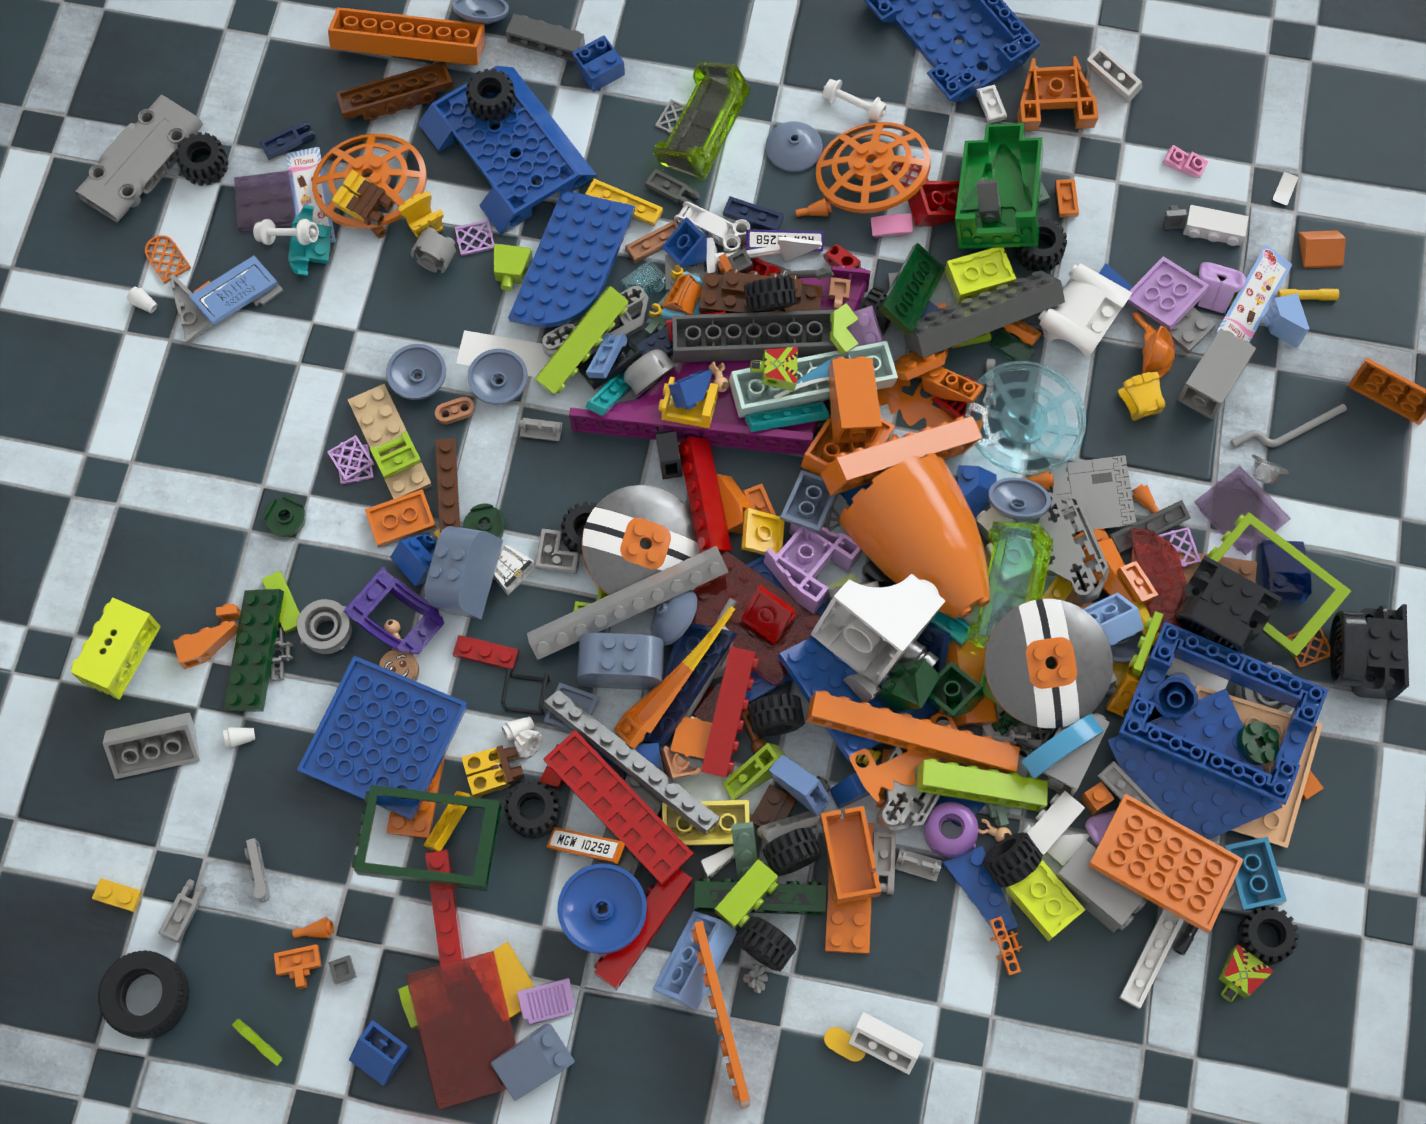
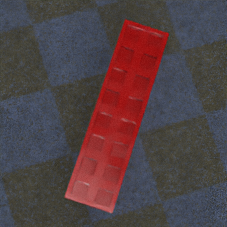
[543,730,694,885]

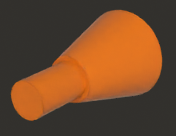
[796,198,832,217]
[1024,470,1054,490]
[1132,484,1159,514]
[292,917,334,938]

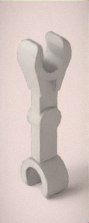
[982,359,996,408]

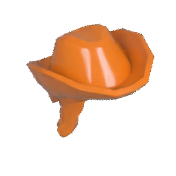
[1132,312,1175,379]

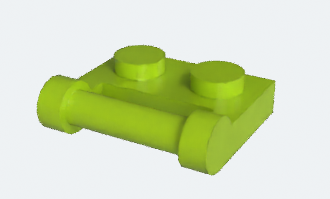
[369,431,422,479]

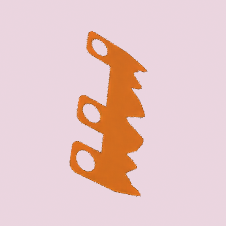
[877,382,988,431]
[850,713,958,802]

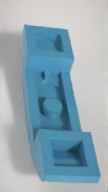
[1021,714,1104,779]

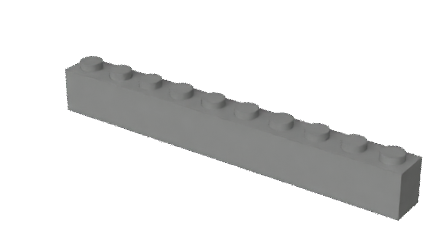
[527,546,728,660]

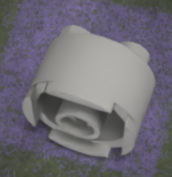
[410,227,456,273]

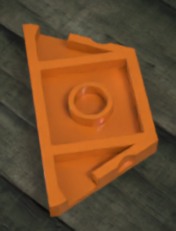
[893,349,948,381]

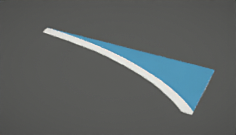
[773,356,836,398]

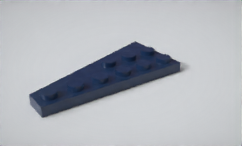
[643,623,737,746]

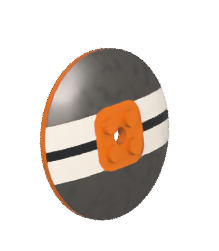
[582,485,700,607]
[984,599,1113,728]

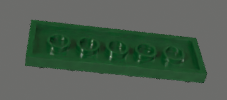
[878,243,945,336]
[223,589,284,712]

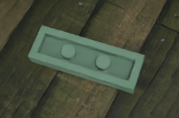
[731,822,757,881]

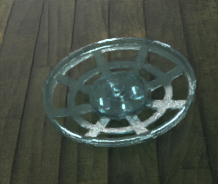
[965,361,1086,475]

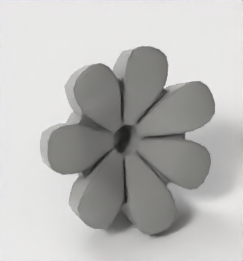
[743,964,768,993]

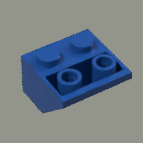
[572,35,625,92]
[390,532,437,586]
[349,1020,412,1087]

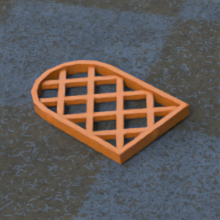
[145,235,191,284]

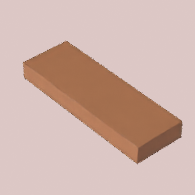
[625,220,679,264]

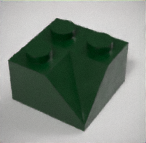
[878,659,940,712]
[926,661,985,718]

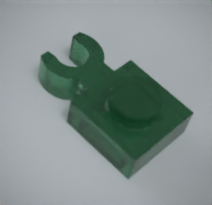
[991,710,1021,735]

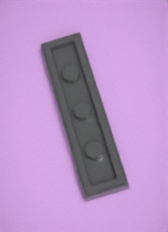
[1108,500,1191,553]

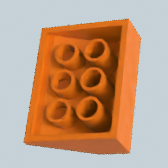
[1347,358,1426,425]
[801,415,895,477]

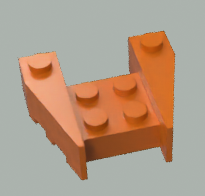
[1017,56,1098,131]

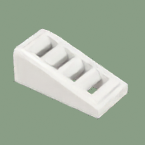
[701,846,735,878]

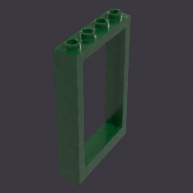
[352,785,502,891]

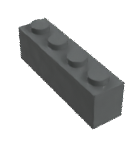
[506,14,585,62]

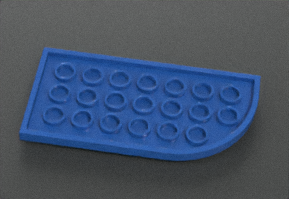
[508,190,635,328]

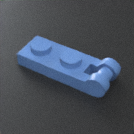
[586,334,627,378]

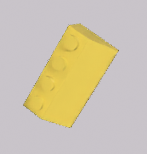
[662,800,750,846]

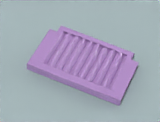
[517,978,575,1025]

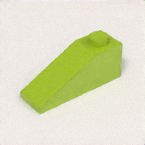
[722,743,787,800]

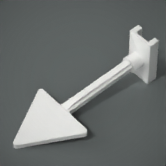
[706,237,822,274]

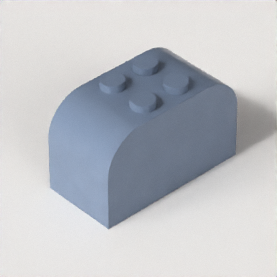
[425,526,503,619]
[577,633,665,690]

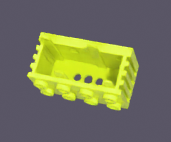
[70,598,161,700]

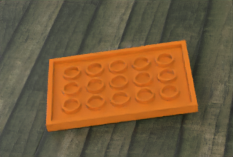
[1088,793,1244,934]

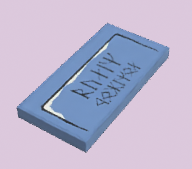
[189,256,278,326]

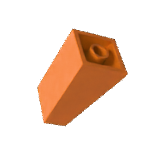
[828,356,882,444]

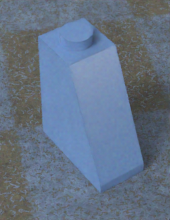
[769,755,831,817]

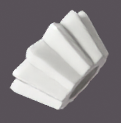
[514,729,543,759]

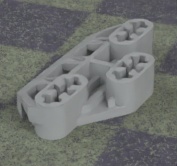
[542,286,649,357]
[1032,492,1110,603]
[876,720,959,833]

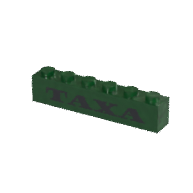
[694,878,826,915]

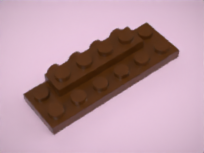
[336,62,454,120]
[699,269,822,314]

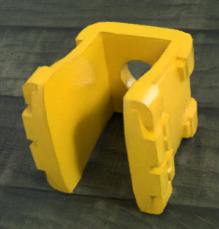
[399,191,444,239]
[1118,372,1165,421]

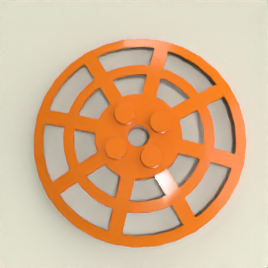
[816,122,931,213]
[312,134,427,229]

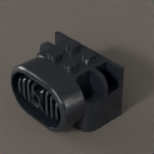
[1175,555,1282,654]
[1330,604,1409,700]

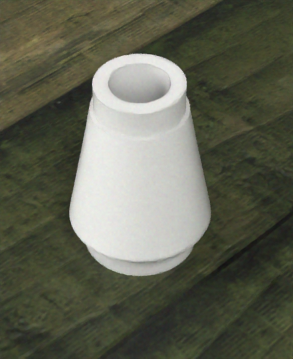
[127,286,158,313]
[501,716,535,742]
[223,727,255,748]

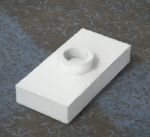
[976,84,1007,124]

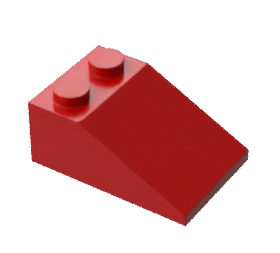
[908,181,960,226]

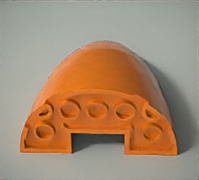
[839,453,991,619]

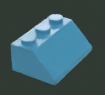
[1224,837,1287,911]

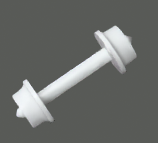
[822,79,887,122]
[253,219,319,245]

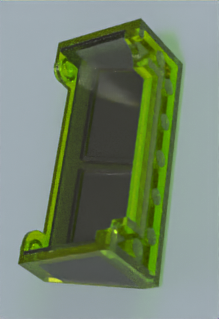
[653,62,751,180]

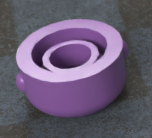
[924,802,979,858]

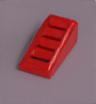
[932,396,976,420]

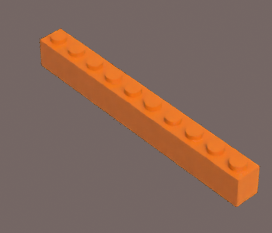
[806,691,1020,774]

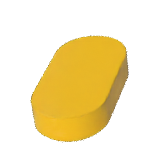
[824,1027,866,1062]

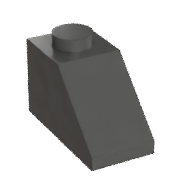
[977,180,1002,223]

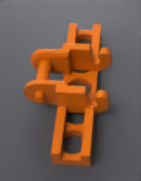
[989,916,1023,975]

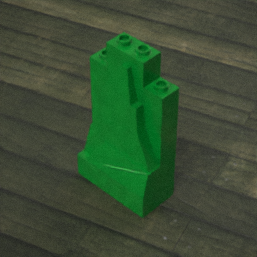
[955,123,1043,249]

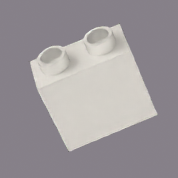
[810,574,945,686]

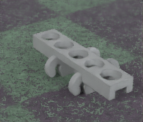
[271,627,293,681]
[992,729,1043,747]

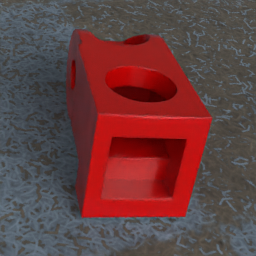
[823,244,861,269]

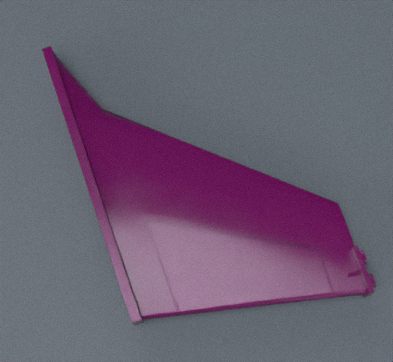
[569,266,871,456]

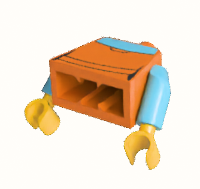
[649,265,709,320]

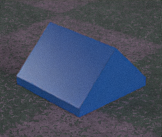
[662,217,707,267]

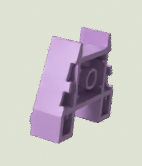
[764,523,862,614]

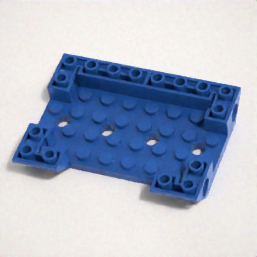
[864,0,1040,102]
[418,66,597,235]

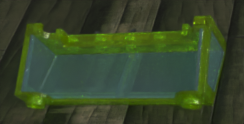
[968,521,1053,648]

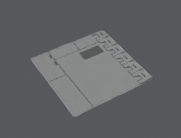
[1049,455,1137,532]

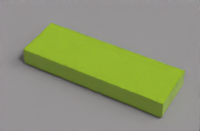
[262,570,300,634]

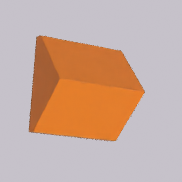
[1298,231,1346,268]

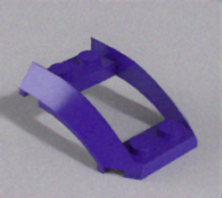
[343,567,444,654]

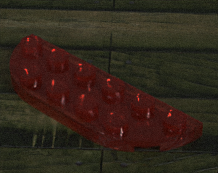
[1129,529,1187,633]

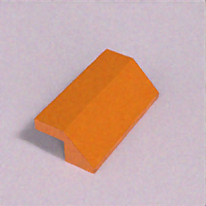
[946,640,998,728]

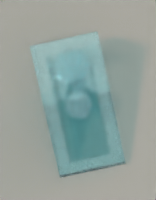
[620,259,666,296]

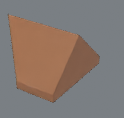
[660,746,701,779]

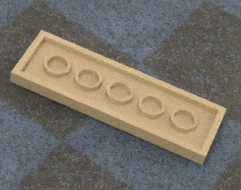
[348,384,432,499]

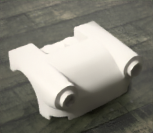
[1038,263,1132,358]

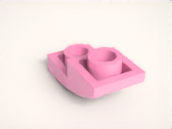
[1162,145,1209,178]
[871,214,914,238]

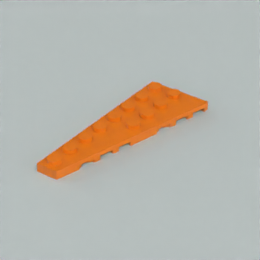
[691,921,750,1108]

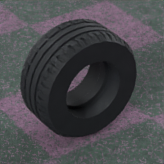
[98,950,190,1039]

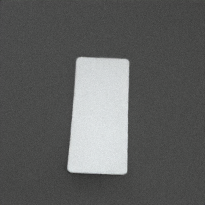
[1273,172,1298,205]

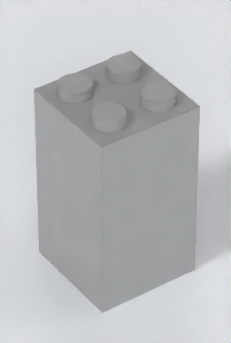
[1178,328,1256,420]
[1038,713,1110,797]
[1056,840,1148,933]

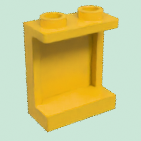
[659,377,718,429]

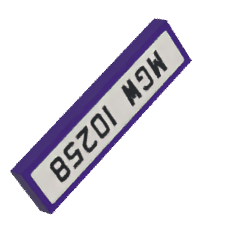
[746,229,824,252]

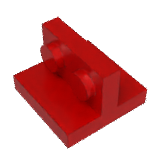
[741,585,797,643]

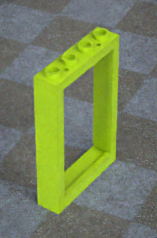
[1194,512,1351,658]

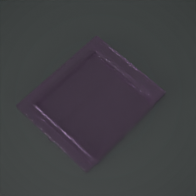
[1194,466,1291,556]

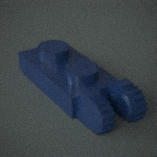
[259,122,316,160]

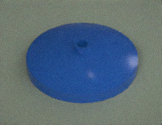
[557,864,647,954]

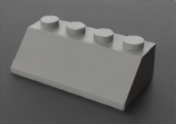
[103,712,200,779]

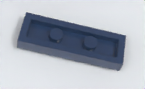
[723,196,784,230]

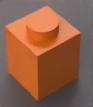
[1080,781,1114,816]

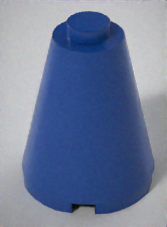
[1154,672,1198,720]

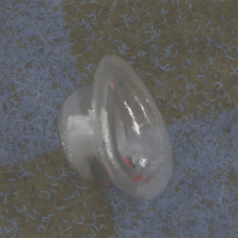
[1251,454,1289,484]

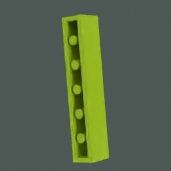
[533,286,629,395]
[916,759,1048,812]

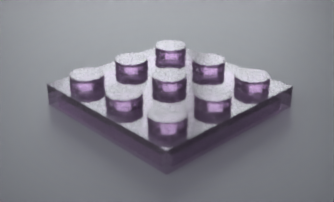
[234,170,296,231]

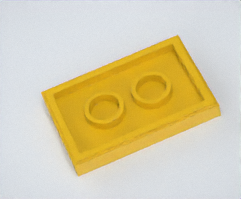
[470,941,535,1023]

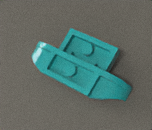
[288,205,332,277]

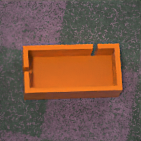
[820,806,881,904]

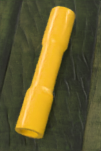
[1277,289,1339,301]

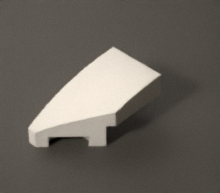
[1047,833,1090,866]

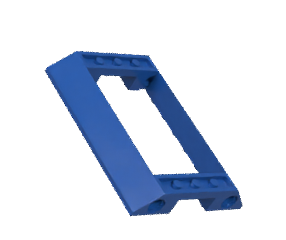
[1119,621,1328,805]

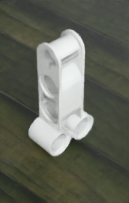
[674,202,750,253]

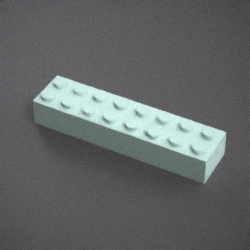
[729,341,898,418]

